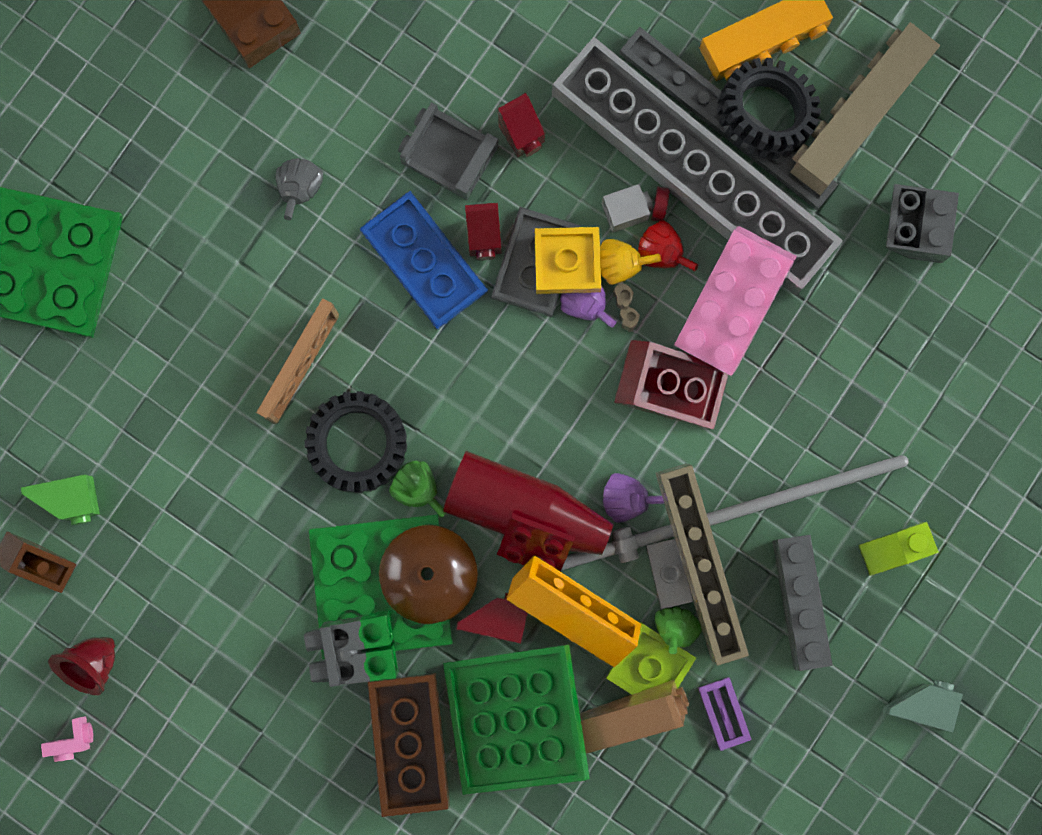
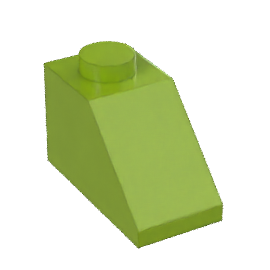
[858,522,939,576]

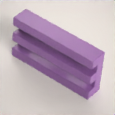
[697,677,751,751]

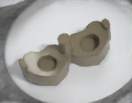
[613,282,639,332]

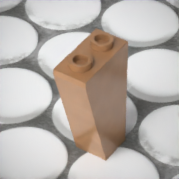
[580,680,689,754]

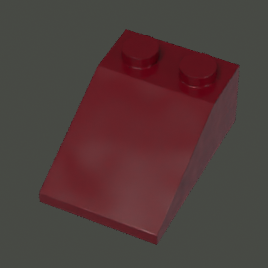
[614,340,729,430]

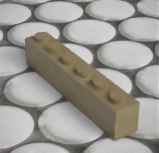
[790,22,940,196]
[655,463,749,666]

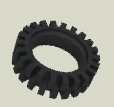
[717,58,821,159]
[305,391,407,493]

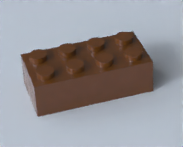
[368,673,450,817]

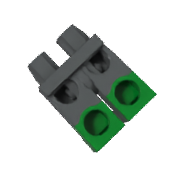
[304,610,399,687]

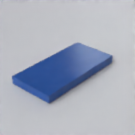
[360,191,488,330]

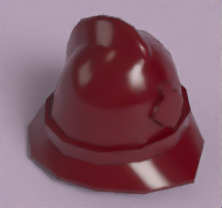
[48,637,115,695]

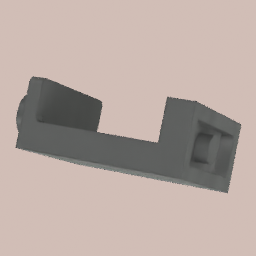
[398,102,499,200]

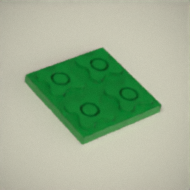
[0,187,123,338]
[309,514,453,660]
[443,644,590,795]

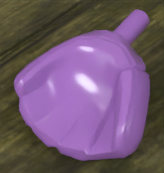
[560,285,616,328]
[603,473,664,523]

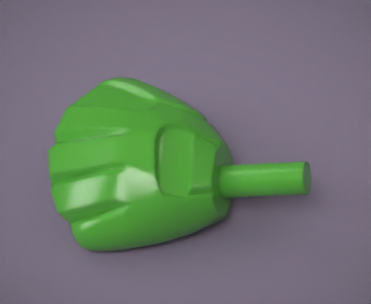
[389,460,446,517]
[655,607,702,654]

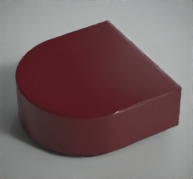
[651,186,670,222]

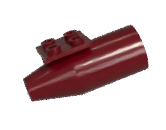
[443,451,613,572]

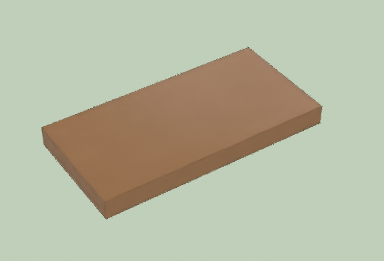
[256,298,339,424]

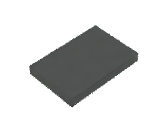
[491,207,581,317]

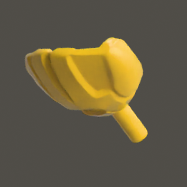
[600,239,661,285]

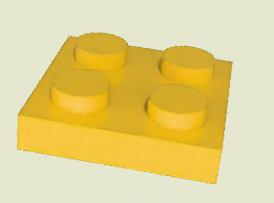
[535,227,601,294]

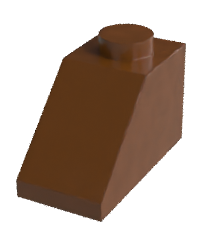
[0,531,77,593]

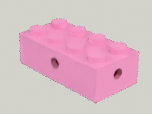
[674,226,797,376]

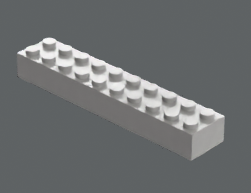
[552,37,843,296]

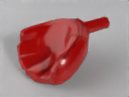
[638,220,699,271]

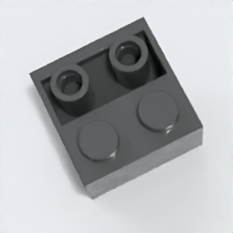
[886,184,959,263]

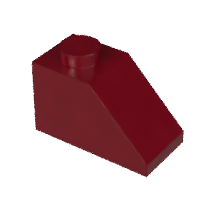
[498,93,545,158]
[465,203,502,260]
[456,593,527,644]

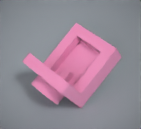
[41,716,93,762]

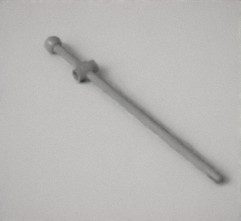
[561,456,909,571]

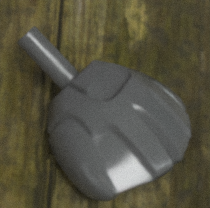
[275,158,324,220]

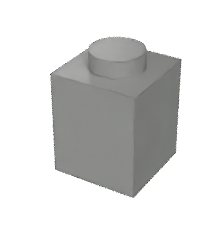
[601,184,653,233]

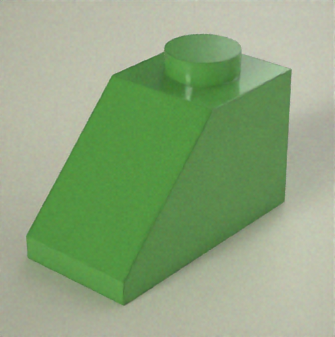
[21,475,100,525]

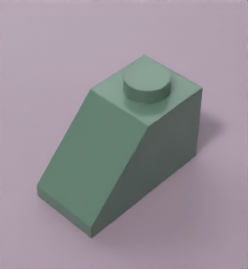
[882,680,963,733]

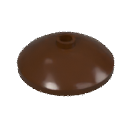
[379,525,478,624]

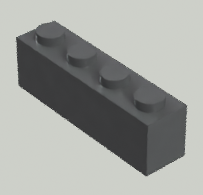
[772,535,833,671]

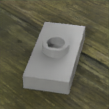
[646,539,693,609]

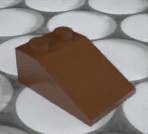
[201,0,301,69]

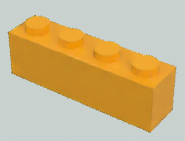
[699,0,833,81]
[507,555,641,667]

